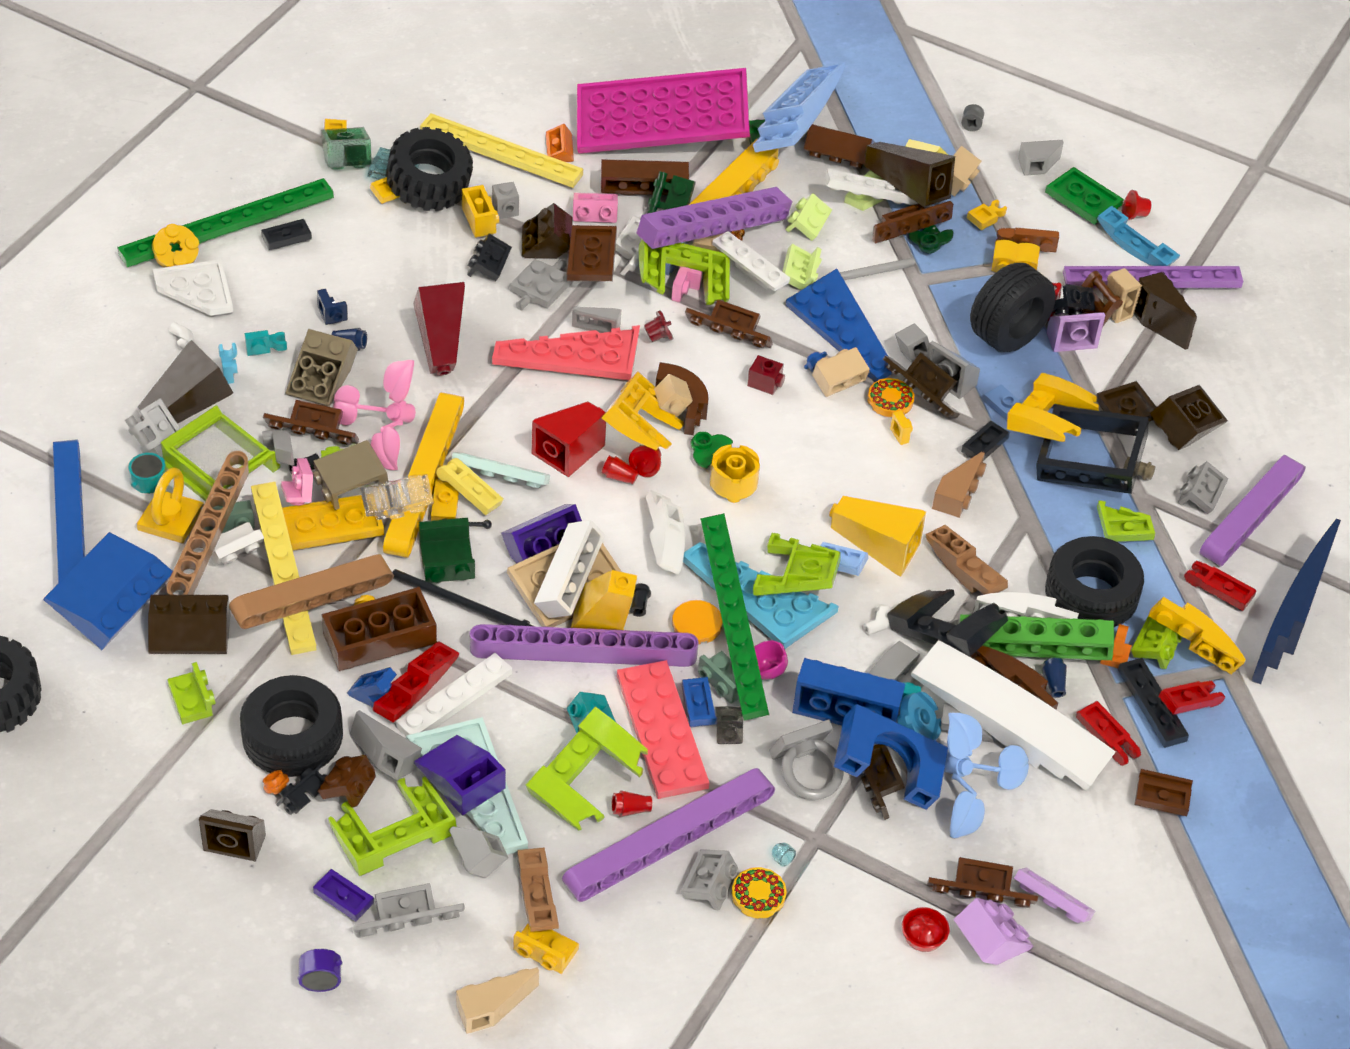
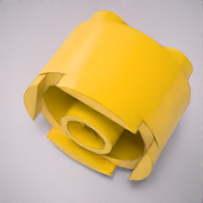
[710,445,760,503]

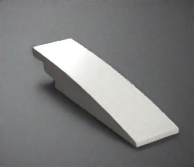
[910,640,1116,791]

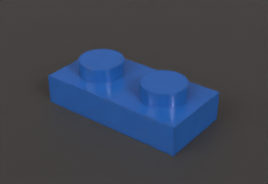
[682,677,716,727]

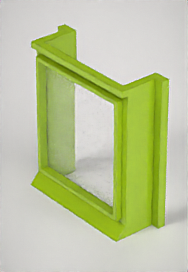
[161,405,281,502]

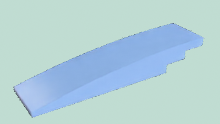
[753,62,845,152]

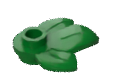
[691,431,733,469]

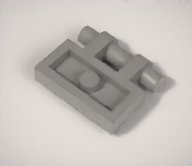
[125,398,180,455]

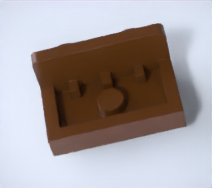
[318,755,376,808]

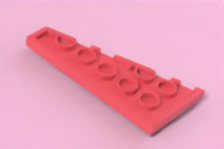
[492,325,640,380]

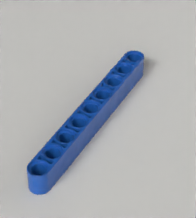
[53,439,85,583]

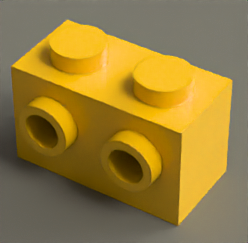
[462,185,499,238]

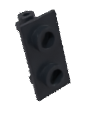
[276,764,327,815]

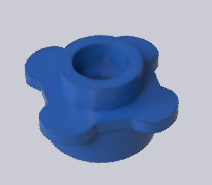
[804,351,828,372]

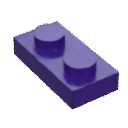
[313,869,374,922]

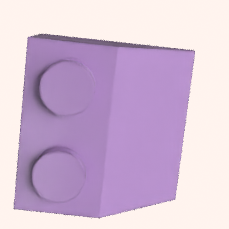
[1047,313,1105,352]

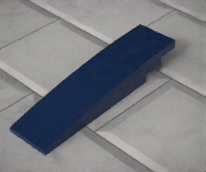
[1251,518,1341,684]

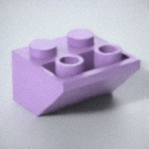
[953,898,1033,965]

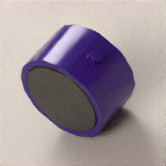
[298,949,343,992]

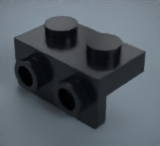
[1052,284,1095,316]

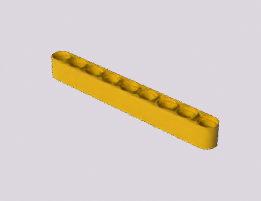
[383,392,464,558]

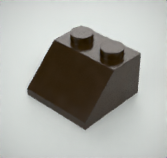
[199,809,266,862]

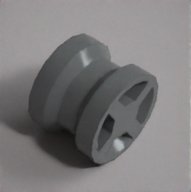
[961,104,984,131]

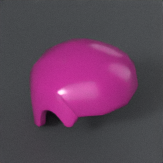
[754,640,788,680]

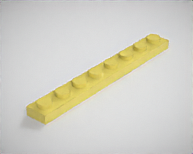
[420,113,583,188]
[251,482,317,655]

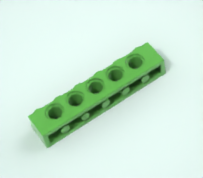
[960,614,1114,660]

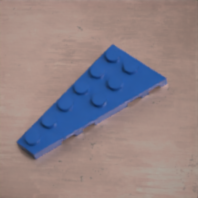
[786,268,893,382]

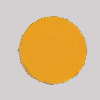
[672,600,723,644]

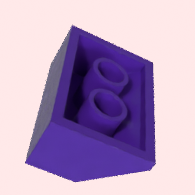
[501,504,582,564]

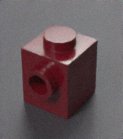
[747,355,785,395]

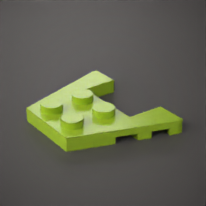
[753,533,841,596]

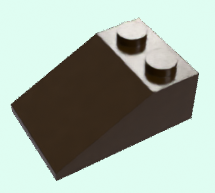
[1150,384,1228,450]

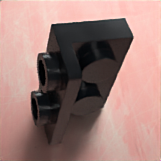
[467,233,512,282]

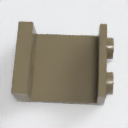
[312,440,390,510]

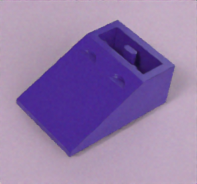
[414,735,506,816]

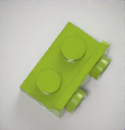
[1131,616,1182,669]
[167,662,216,725]

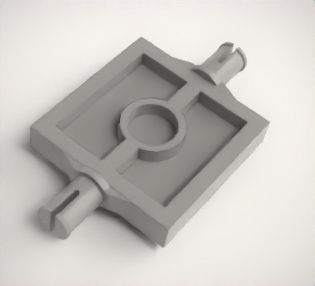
[510,258,573,310]

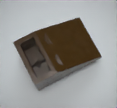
[1134,272,1197,350]

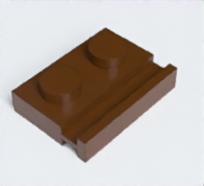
[1134,769,1193,817]

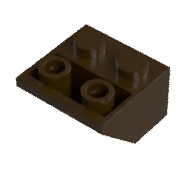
[522,203,573,259]

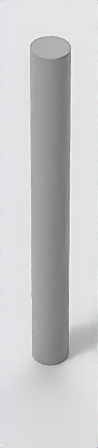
[840,258,915,280]

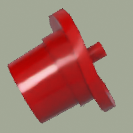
[1121,190,1152,220]
[628,445,661,477]

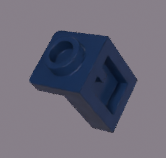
[317,288,348,325]

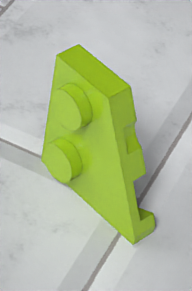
[1097,500,1155,542]

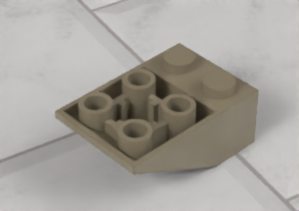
[285,329,358,407]

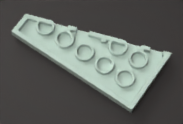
[406,717,528,854]

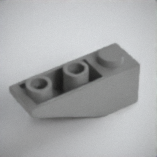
[350,710,422,781]

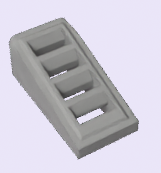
[572,307,622,333]

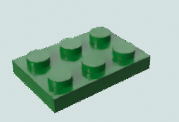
[1045,167,1124,225]

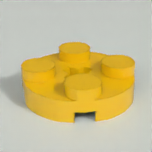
[152,224,199,268]

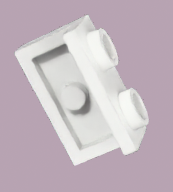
[211,522,264,565]

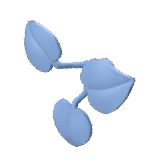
[944,713,1029,838]

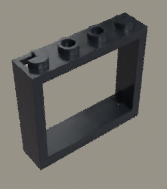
[1036,405,1149,494]

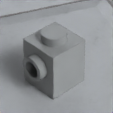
[492,182,519,219]
[895,323,929,363]

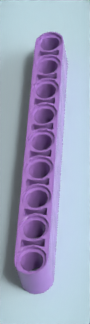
[470,624,699,667]
[562,768,775,902]

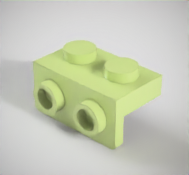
[785,193,832,241]
[782,244,822,290]

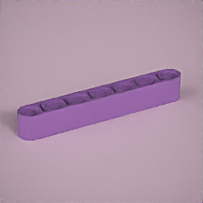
[1199,455,1306,567]

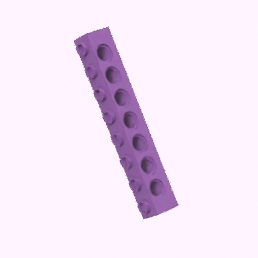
[636,187,793,249]

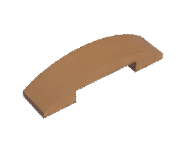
[517,847,559,932]

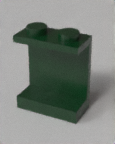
[419,517,475,583]

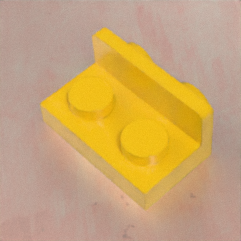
[513,924,579,974]

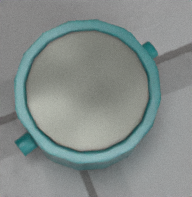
[128,452,166,494]

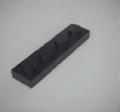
[1118,658,1189,748]

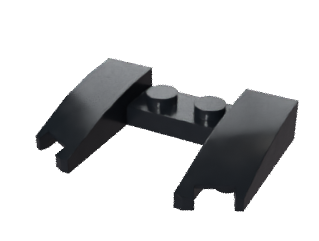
[887,589,1008,657]

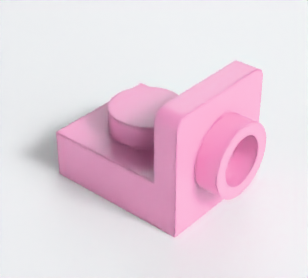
[671,266,702,302]

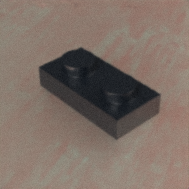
[261,219,312,251]
[961,421,1010,461]

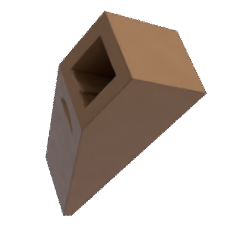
[932,452,987,518]

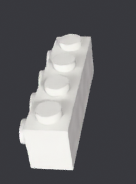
[534,520,605,618]

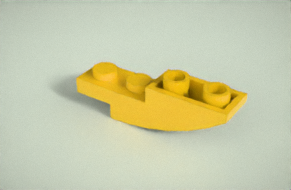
[1148,597,1246,675]

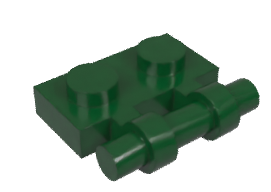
[647,171,696,214]

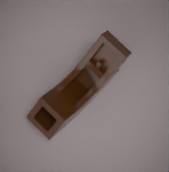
[655,362,709,436]

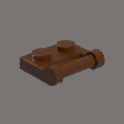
[1081,271,1123,326]

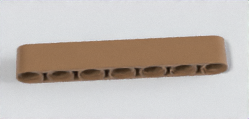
[166,451,249,595]
[229,554,394,629]

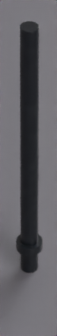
[392,569,533,626]

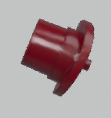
[644,310,674,343]

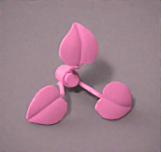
[333,360,416,470]

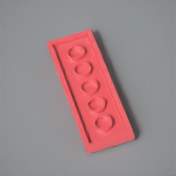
[617,660,709,799]

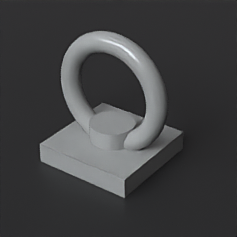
[769,720,844,800]

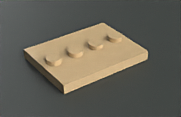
[507,543,622,627]

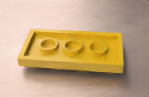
[282,493,384,550]

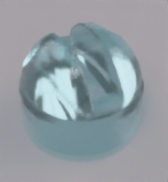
[772,843,796,867]

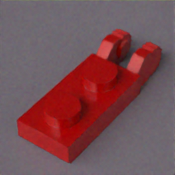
[1184,561,1257,611]
[1158,680,1225,715]
[1076,701,1141,766]

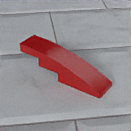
[373,641,459,723]

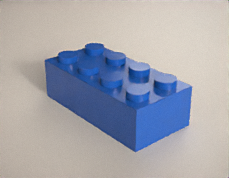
[792,658,906,726]

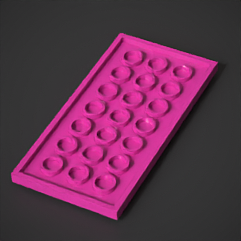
[577,68,750,154]

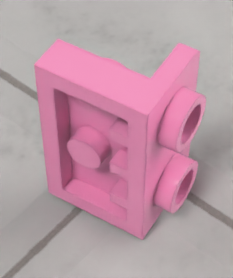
[573,193,618,223]
[281,458,313,505]

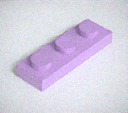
[1014,868,1095,923]

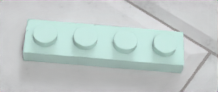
[451,452,550,488]

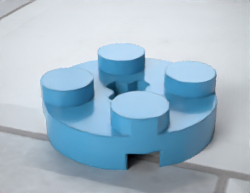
[897,692,941,740]

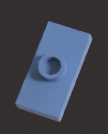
[983,385,1022,420]

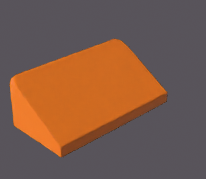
[546,124,574,162]

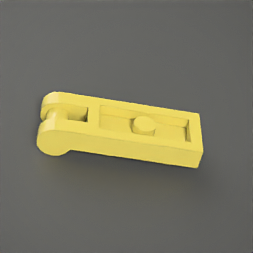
[436,458,504,515]

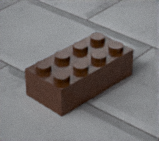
[321,587,437,671]

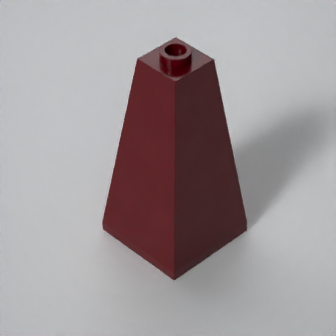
[413,282,465,375]

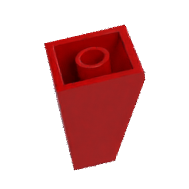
[532,401,606,477]

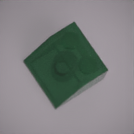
[321,127,372,170]

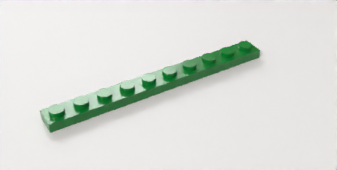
[117,178,334,268]
[700,513,769,721]

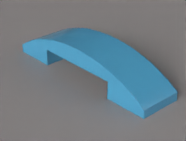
[1097,206,1180,266]

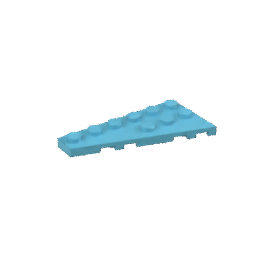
[683,542,839,649]

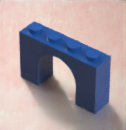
[834,704,948,810]

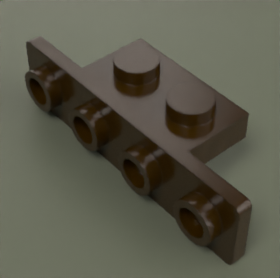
[883,352,960,418]
[861,744,905,820]

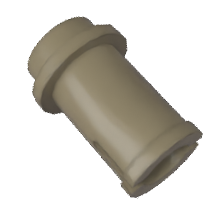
[1123,457,1156,480]

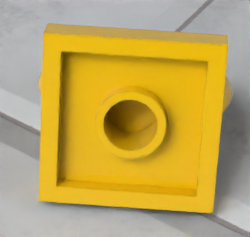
[137,467,204,543]

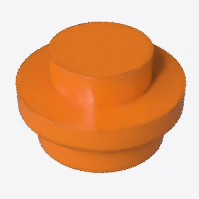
[263,770,289,794]

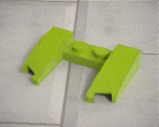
[639,240,730,305]
[526,706,648,831]
[328,777,457,876]

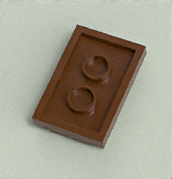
[567,225,617,282]

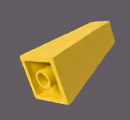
[829,496,926,577]
[571,570,637,630]

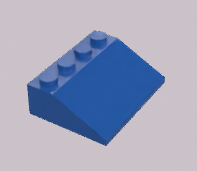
[43,532,173,650]

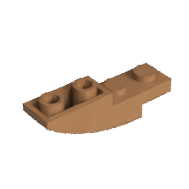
[926,525,1008,595]

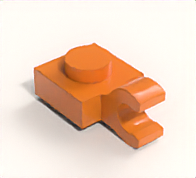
[1100,624,1132,669]

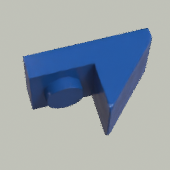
[347,667,397,708]

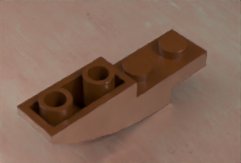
[971,646,1058,710]

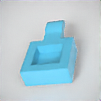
[218,343,238,384]

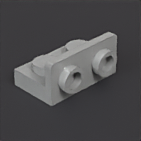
[1178,461,1228,514]
[681,849,738,910]

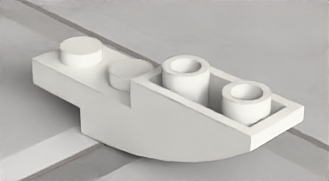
[645,490,685,574]
[974,592,1079,619]

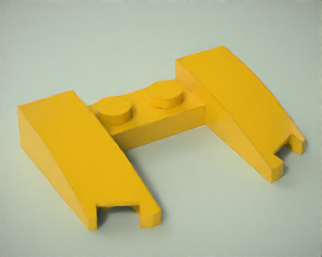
[602,371,684,450]
[1007,373,1099,442]

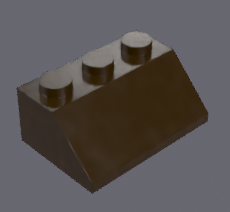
[148,595,231,654]

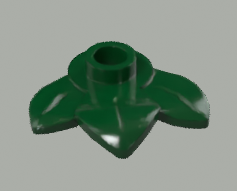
[909,225,954,254]

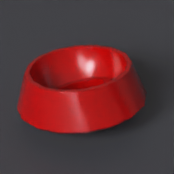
[901,907,950,952]

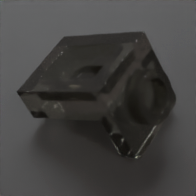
[715,706,743,744]

